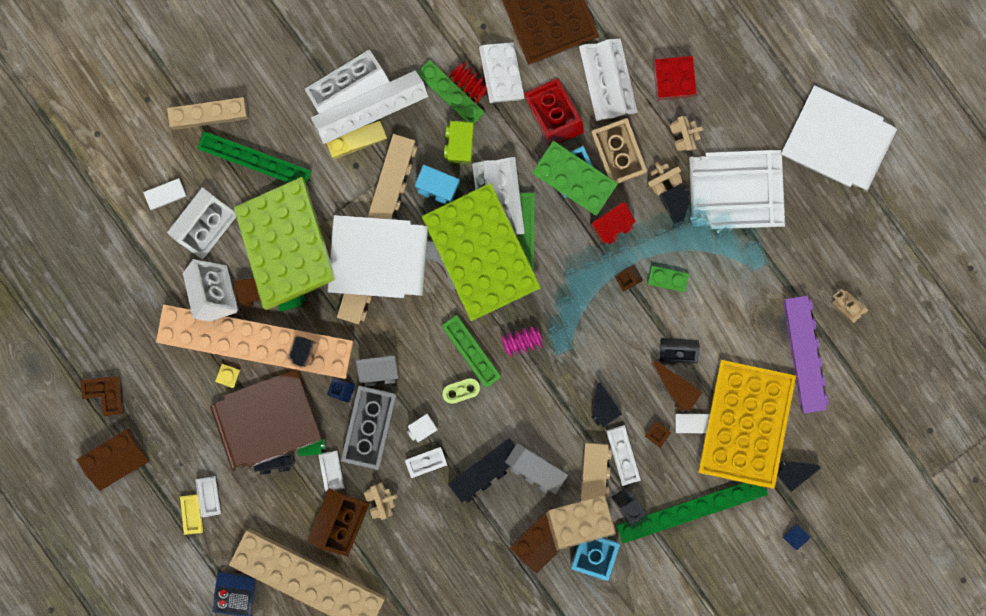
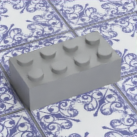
[341,385,397,470]

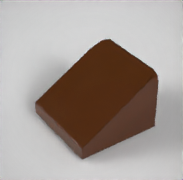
[614,264,643,292]

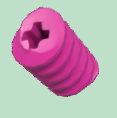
[500,325,543,357]

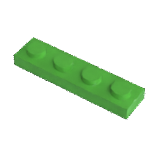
[417,60,485,124]
[441,315,501,388]

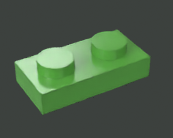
[647,266,689,293]

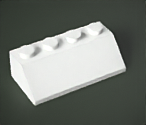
[305,49,390,114]

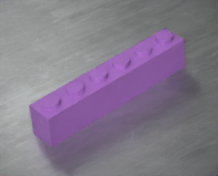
[783,296,829,413]

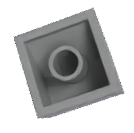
[356,356,399,386]

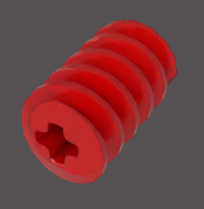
[448,61,488,104]

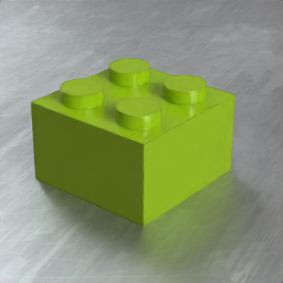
[444,121,474,165]

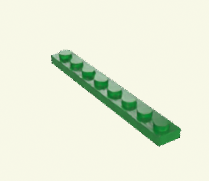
[616,483,768,544]

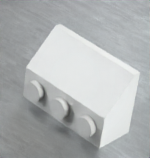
[167,187,236,260]
[183,259,238,321]

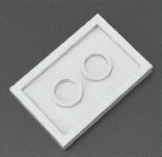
[479,43,525,103]

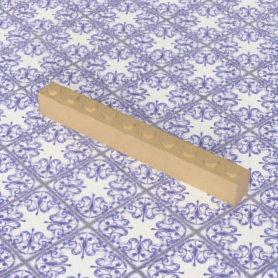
[337,134,418,325]

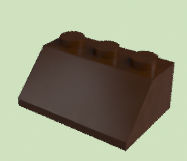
[76,429,149,491]
[307,488,370,557]
[510,506,560,574]

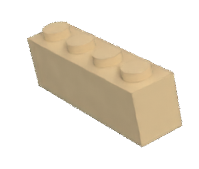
[167,97,249,130]
[581,442,612,502]

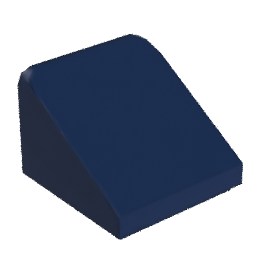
[327,377,355,403]
[782,524,811,550]

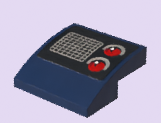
[212,571,256,616]

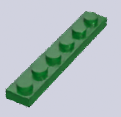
[197,131,312,186]

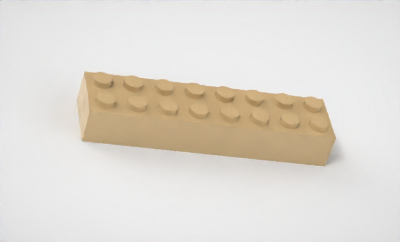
[229,529,386,616]

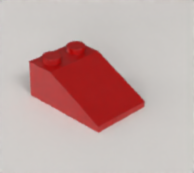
[524,78,584,146]

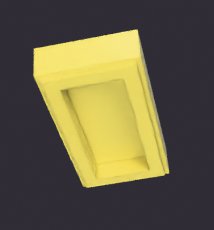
[180,494,204,535]

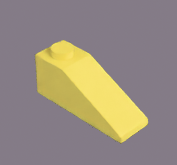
[327,121,387,160]

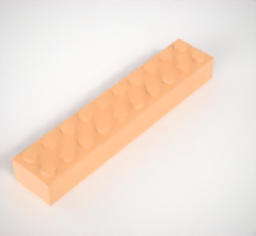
[156,305,354,379]

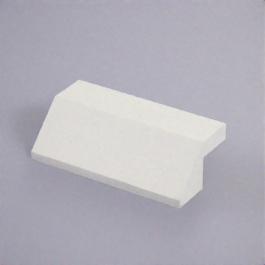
[579,39,638,121]
[472,157,524,235]

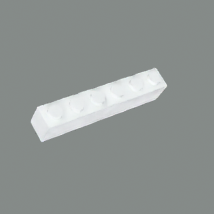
[311,71,428,144]

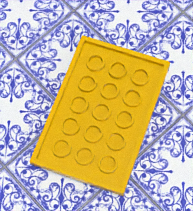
[698,360,796,489]

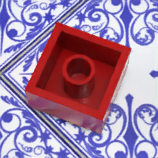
[653,56,697,101]

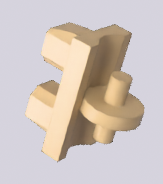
[670,116,704,151]
[647,162,682,196]
[832,289,868,323]
[364,482,398,520]

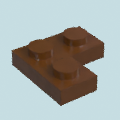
[80,376,124,416]

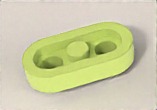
[442,378,480,404]

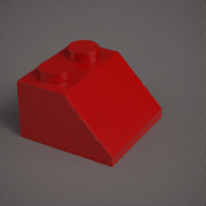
[590,202,636,245]

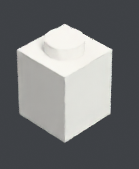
[407,413,438,442]

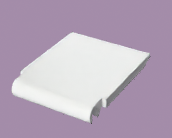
[781,85,897,192]
[689,150,785,230]
[328,215,428,298]

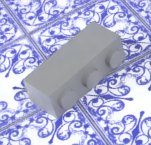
[505,443,568,495]

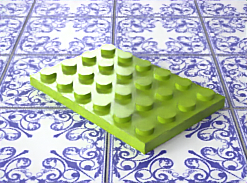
[234,177,336,310]
[422,183,541,321]

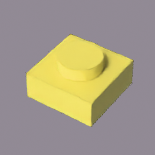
[215,364,241,388]

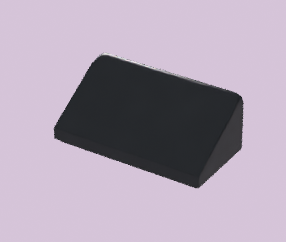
[660,338,700,364]

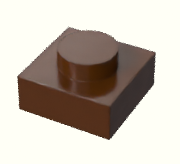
[644,421,672,448]

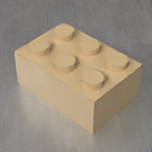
[590,118,647,185]
[546,496,615,551]

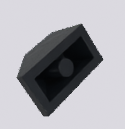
[659,184,691,229]
[591,382,622,427]
[777,461,821,492]
[611,487,648,530]

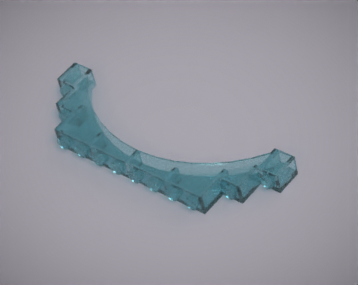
[546,213,769,356]

